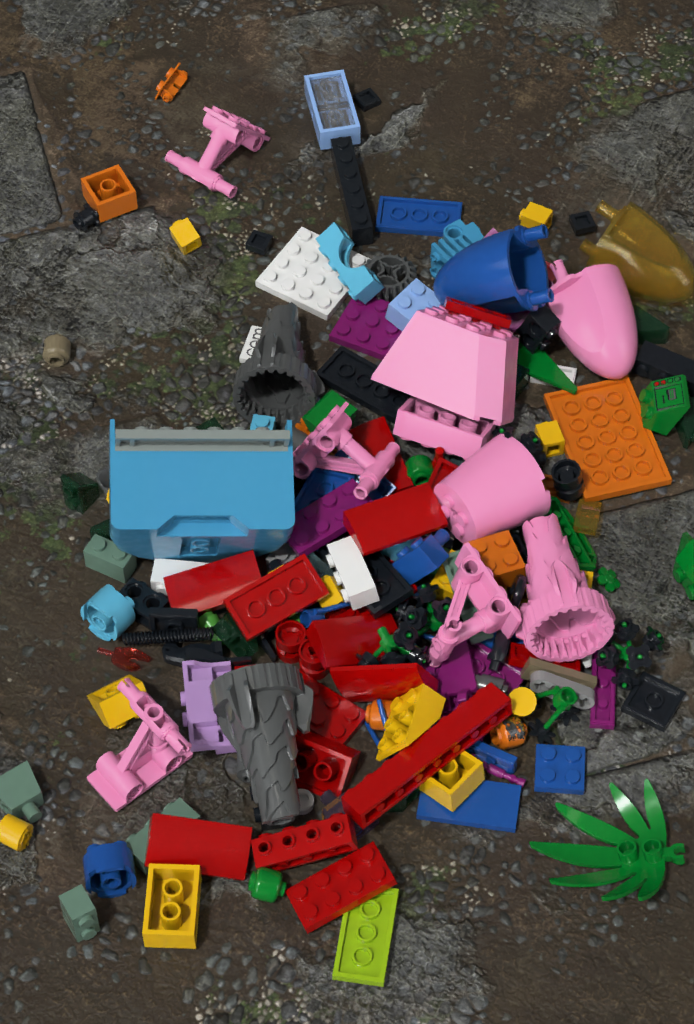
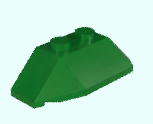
[545,496,597,570]
[673,531,694,601]

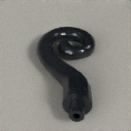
[487,574,527,672]

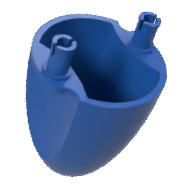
[433,224,554,314]

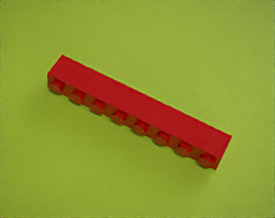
[341,682,513,829]

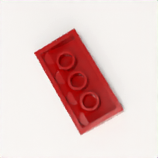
[349,416,414,494]
[343,482,448,556]
[163,550,262,616]
[305,613,398,670]
[330,663,438,702]
[144,813,253,881]

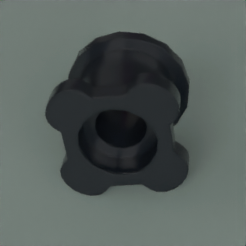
[72,203,100,231]

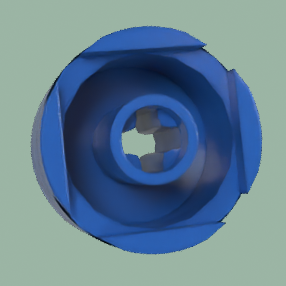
[83,841,137,898]

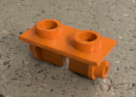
[155,63,188,102]

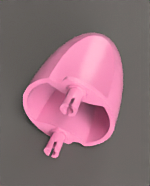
[545,260,638,380]

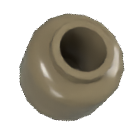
[42,334,71,367]

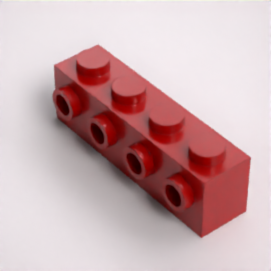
[251,813,359,871]

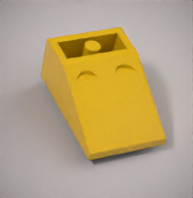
[376,683,446,762]

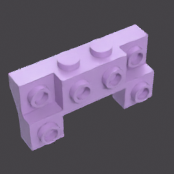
[180,660,236,754]

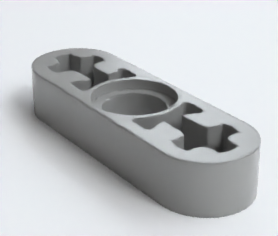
[530,670,595,709]

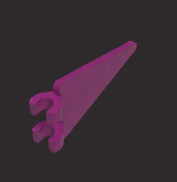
[437,620,478,714]

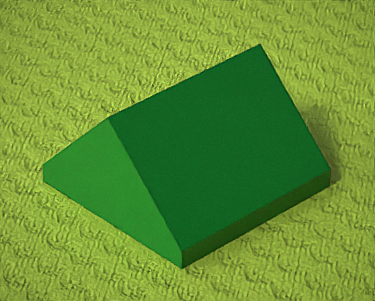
[302,390,357,433]

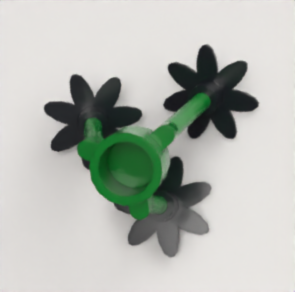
[520,685,581,745]

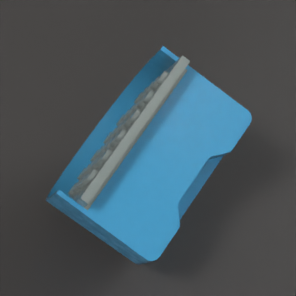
[109,419,295,563]

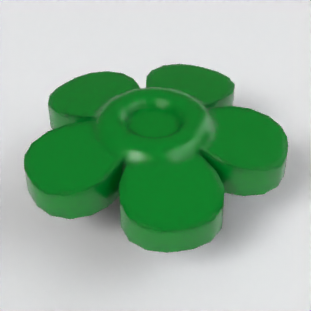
[597,567,620,592]

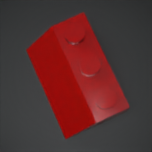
[295,729,361,803]

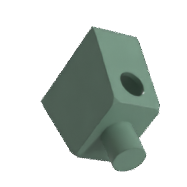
[0,760,44,823]

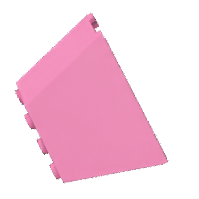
[371,305,519,426]

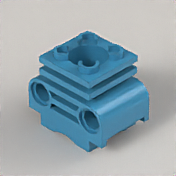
[430,219,484,279]

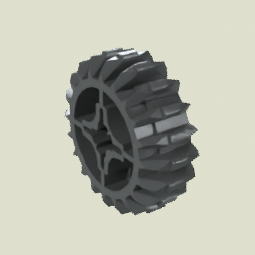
[364,252,418,302]

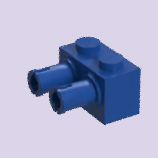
[392,529,450,585]

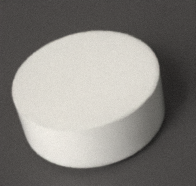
[298,789,314,815]

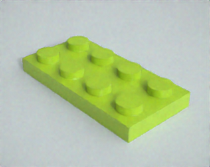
[332,888,399,987]

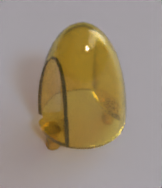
[579,200,694,303]

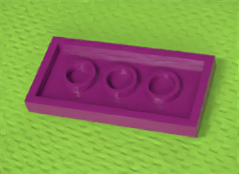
[287,479,373,557]

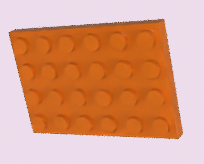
[543,376,672,504]

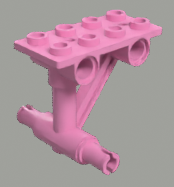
[165,106,270,199]
[293,401,401,500]
[427,542,522,668]
[87,678,193,812]

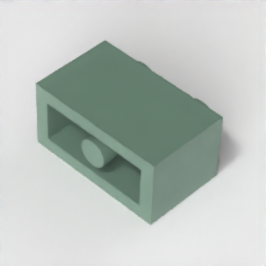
[83,534,137,584]
[58,884,100,943]

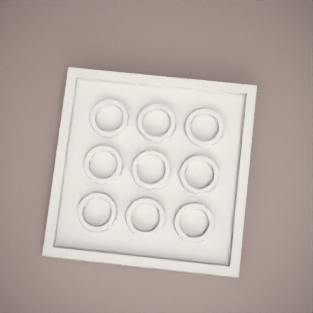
[255,227,372,321]

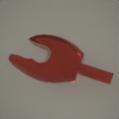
[97,647,150,672]

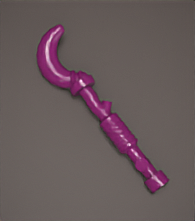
[471,753,526,788]

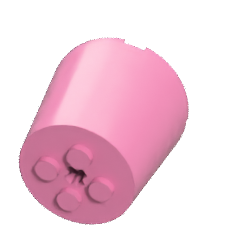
[434,434,551,544]

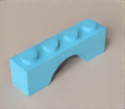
[316,222,384,304]

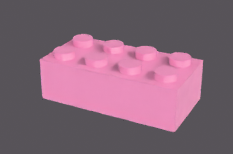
[393,396,496,461]

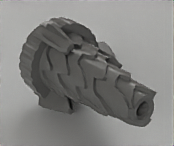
[232,302,325,430]
[209,662,314,826]

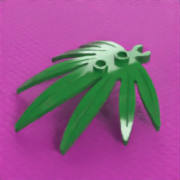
[529,778,686,901]

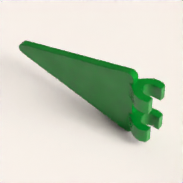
[514,334,577,394]

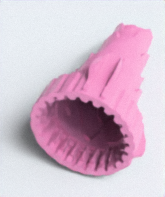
[515,513,616,662]

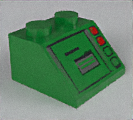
[639,374,690,436]

